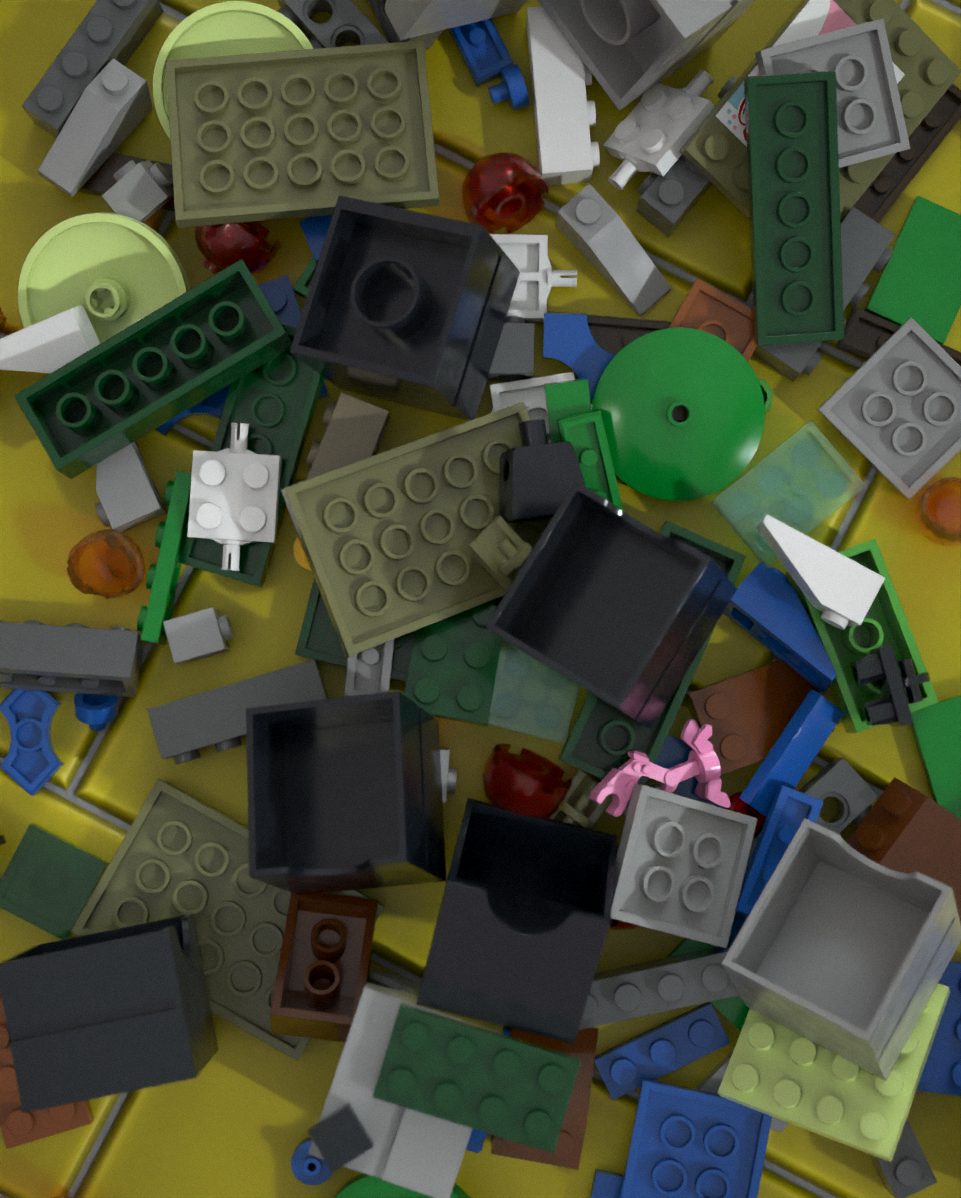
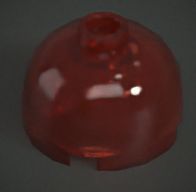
[462,152,549,234]
[194,221,282,276]
[482,743,573,818]

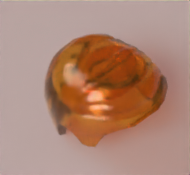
[915,477,961,546]
[67,529,145,599]

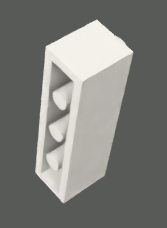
[526,6,600,186]

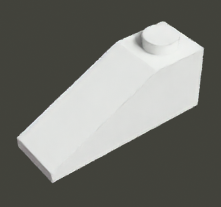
[0,304,100,373]
[756,514,885,630]

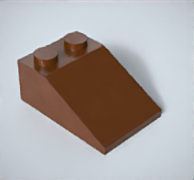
[685,659,834,775]
[846,777,961,923]
[270,892,378,1042]
[490,1027,598,1170]

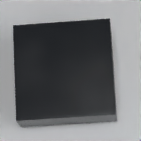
[308,1103,374,1172]

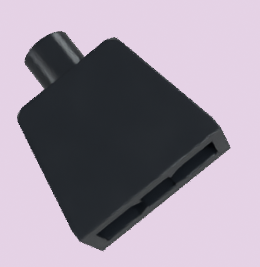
[499,419,586,524]

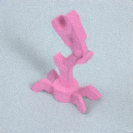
[590,719,731,818]

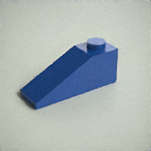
[723,561,837,693]

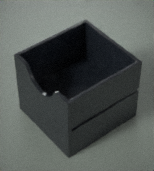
[290,195,520,421]
[485,482,737,730]
[246,690,446,895]
[416,798,617,1044]
[0,913,219,1113]

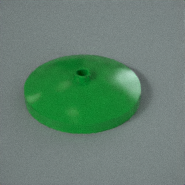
[592,328,765,501]

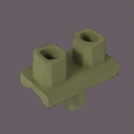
[466,516,533,592]
[545,769,613,829]

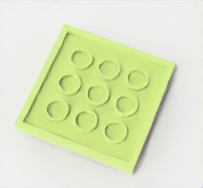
[718,983,950,1162]

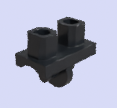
[850,645,930,726]

